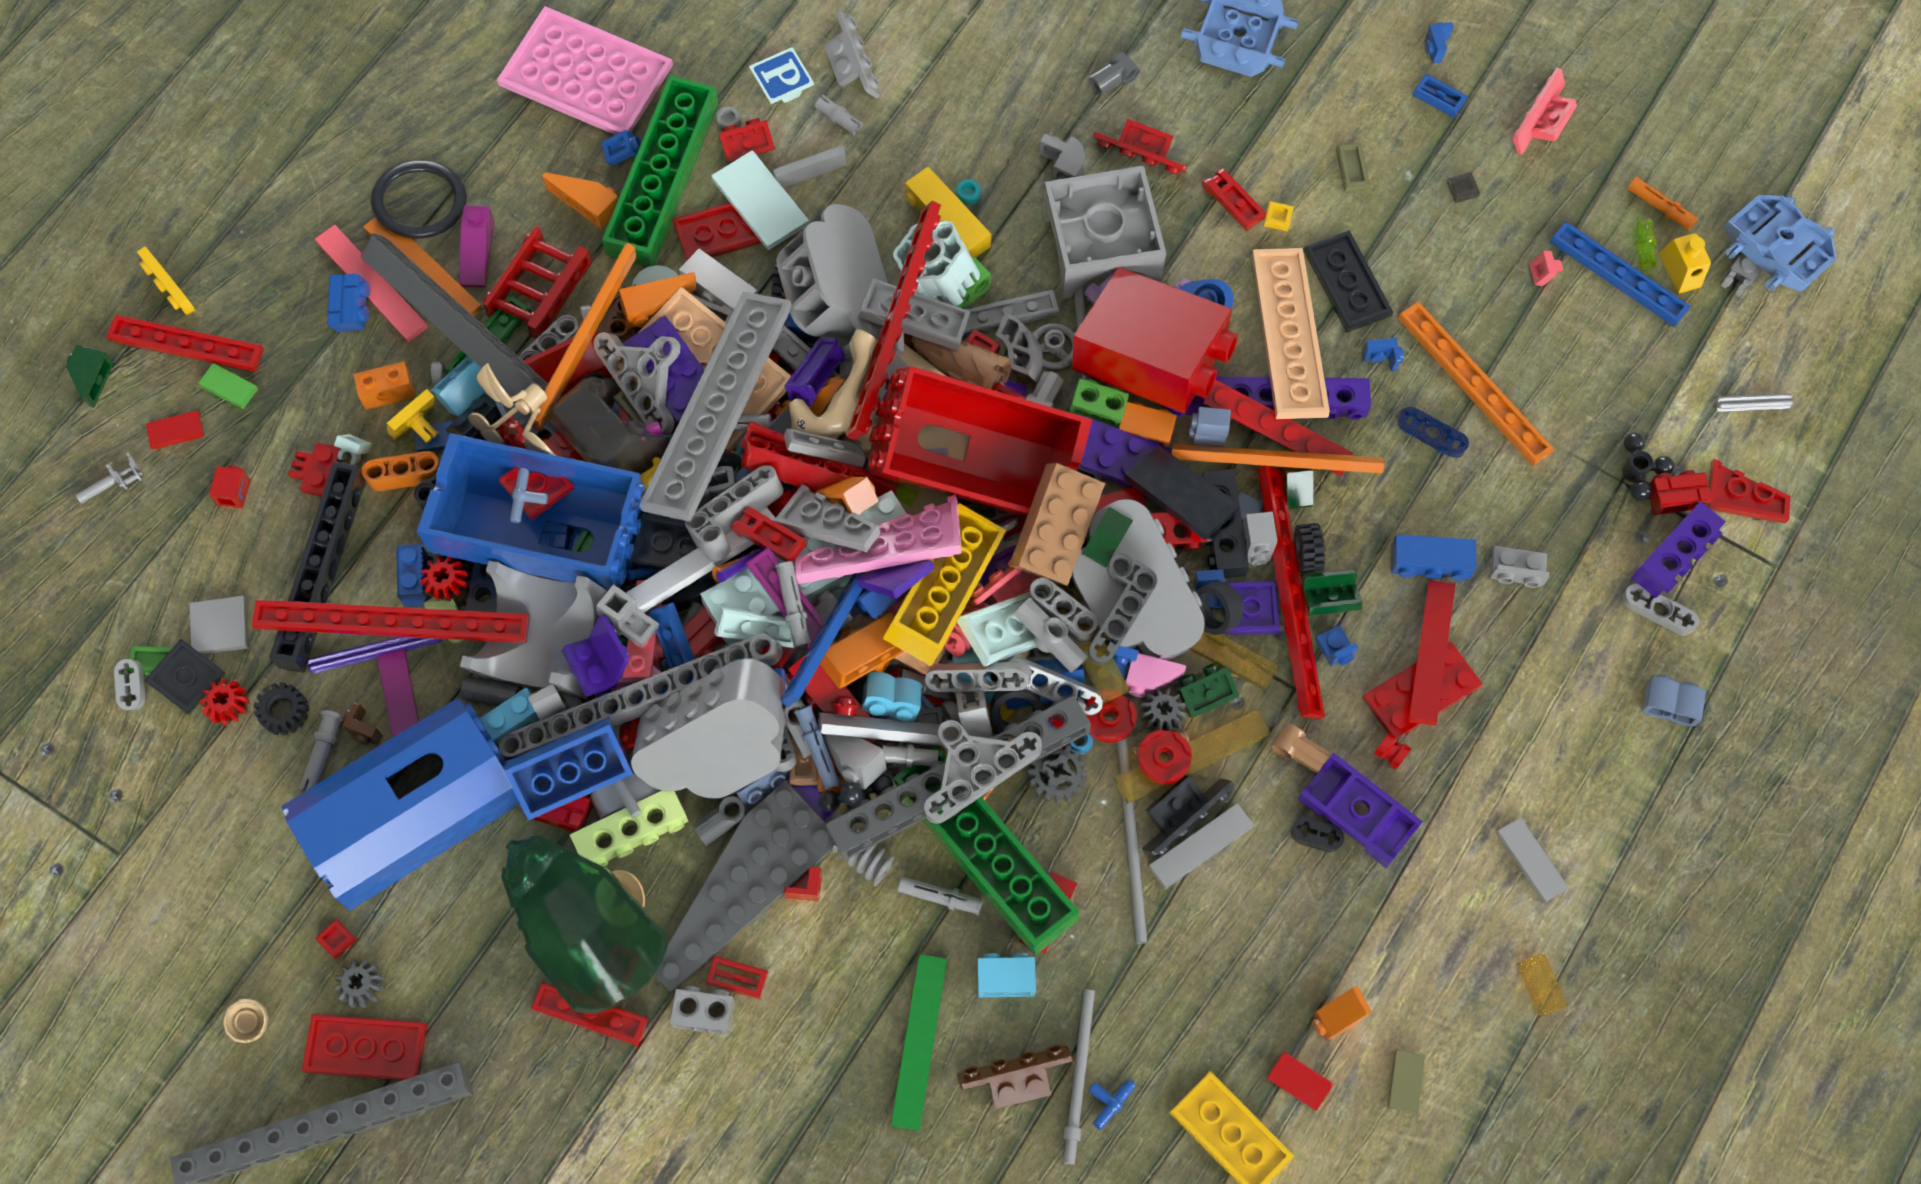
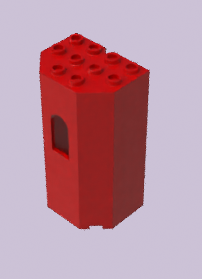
[868,366,1092,518]

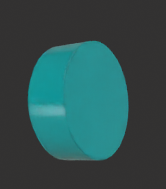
[956,179,981,205]

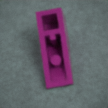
[460,205,495,288]

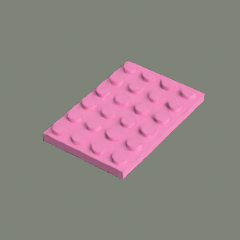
[497,6,673,135]

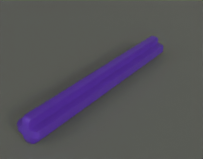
[308,637,443,674]

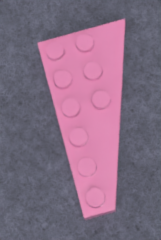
[795,494,962,584]

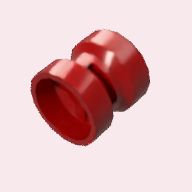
[1374,732,1412,770]

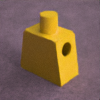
[1659,233,1711,294]

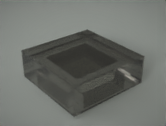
[1447,172,1480,203]

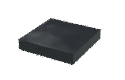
[144,639,225,715]

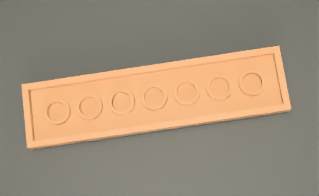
[1252,248,1330,419]

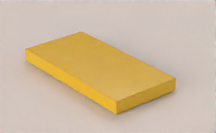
[1169,1071,1294,1184]

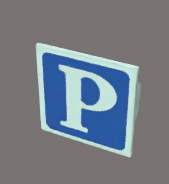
[749,47,814,104]

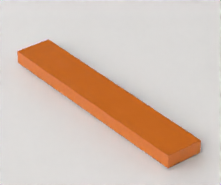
[363,217,482,316]

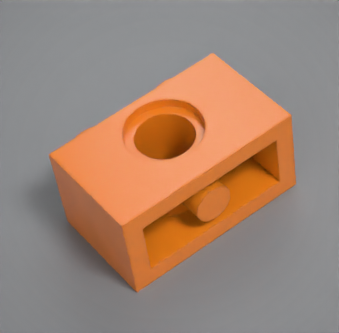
[353,361,416,410]

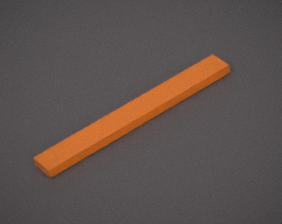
[530,243,636,431]
[1398,301,1554,466]
[1172,444,1384,473]

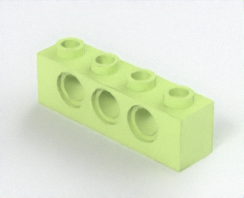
[570,790,689,871]

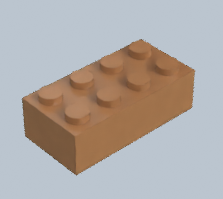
[1009,463,1105,586]

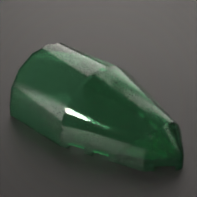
[501,835,668,1014]

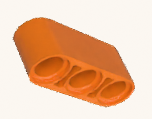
[362,451,440,491]

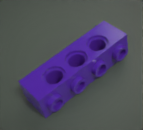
[1631,502,1726,598]

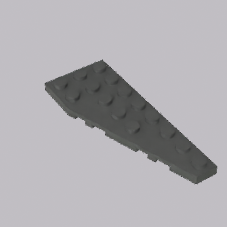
[652,780,834,994]

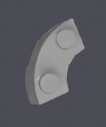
[995,312,1043,384]

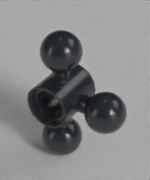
[1622,433,1675,501]
[819,774,894,813]

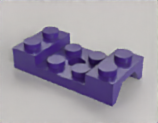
[1297,753,1423,868]

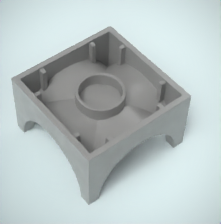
[1042,166,1166,299]
[460,561,608,699]

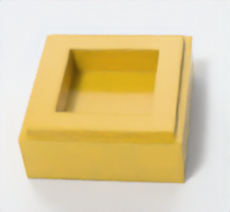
[1264,201,1294,232]

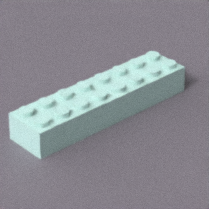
[701,490,906,646]

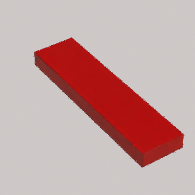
[531,982,649,1047]

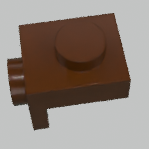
[342,702,383,745]

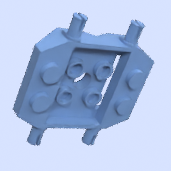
[1181,0,1299,77]
[1724,195,1837,292]

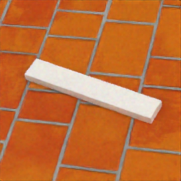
[627,507,775,613]

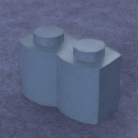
[1188,407,1231,447]
[1642,675,1706,726]

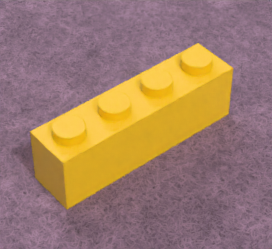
[904,167,992,258]

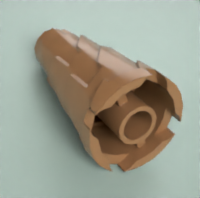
[912,336,1013,390]

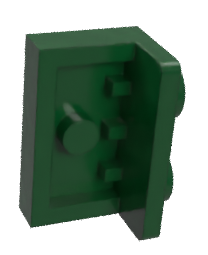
[1302,569,1363,616]

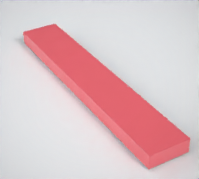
[315,225,428,343]

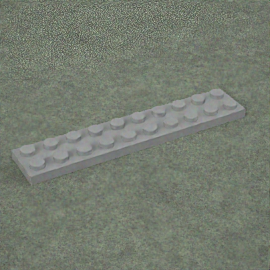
[639,292,792,522]

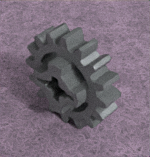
[1028,745,1088,804]

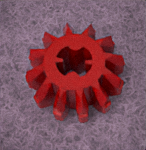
[421,556,468,601]
[200,678,250,726]

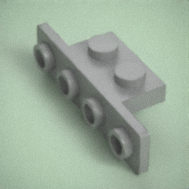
[824,11,881,99]

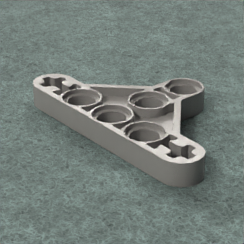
[594,332,680,435]
[924,720,1042,824]

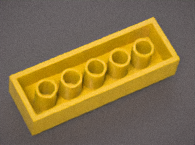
[883,503,1006,666]

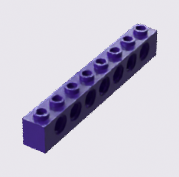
[1161,376,1371,420]

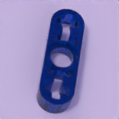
[1397,407,1469,458]

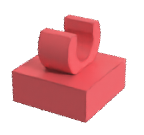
[1529,251,1563,286]

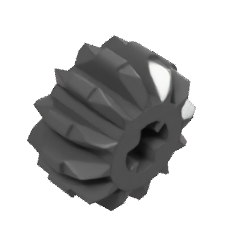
[1140,688,1186,732]
[334,959,384,1008]

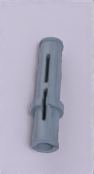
[794,705,841,789]

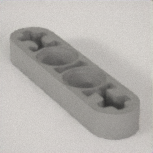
[1004,656,1103,715]
[925,662,1032,692]

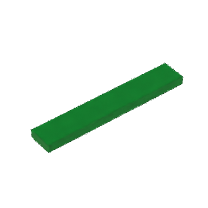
[891,954,947,1132]

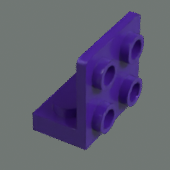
[561,614,629,697]

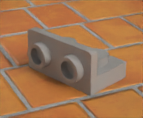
[1490,546,1549,588]

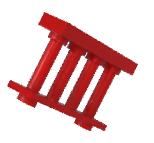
[483,226,591,339]

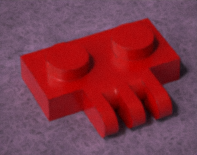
[288,442,341,497]

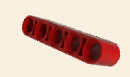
[741,436,873,492]

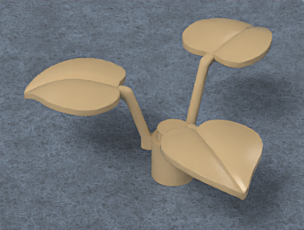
[468,363,556,456]

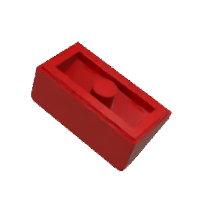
[1267,1052,1334,1111]

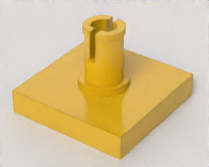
[387,389,439,444]

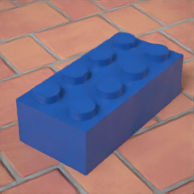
[504,717,633,820]

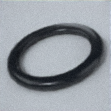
[370,160,467,239]

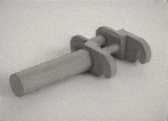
[76,452,143,504]

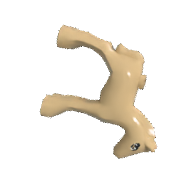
[789,329,945,453]

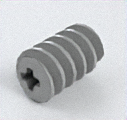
[832,827,894,887]

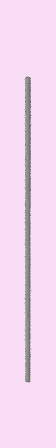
[1074,284,1147,944]

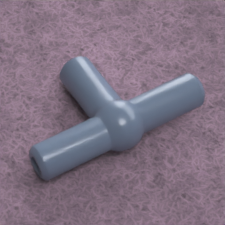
[510,468,548,523]

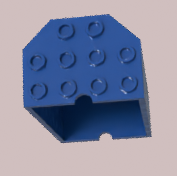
[417,433,645,591]
[281,697,520,911]

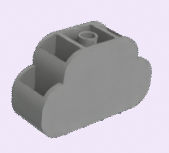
[776,204,888,356]
[1069,499,1204,660]
[631,659,786,798]

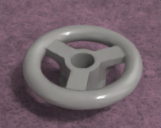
[1033,323,1075,370]

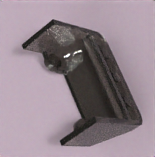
[547,377,673,473]

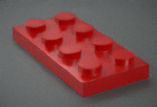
[1362,641,1483,739]

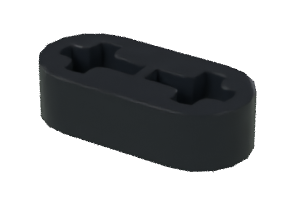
[1291,817,1344,853]

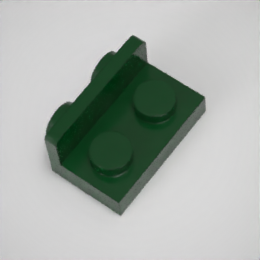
[1173,663,1240,718]

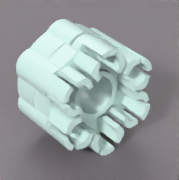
[893,221,980,306]

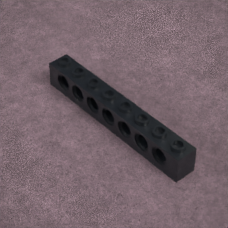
[269,461,366,673]

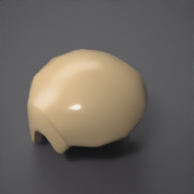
[223,998,269,1043]

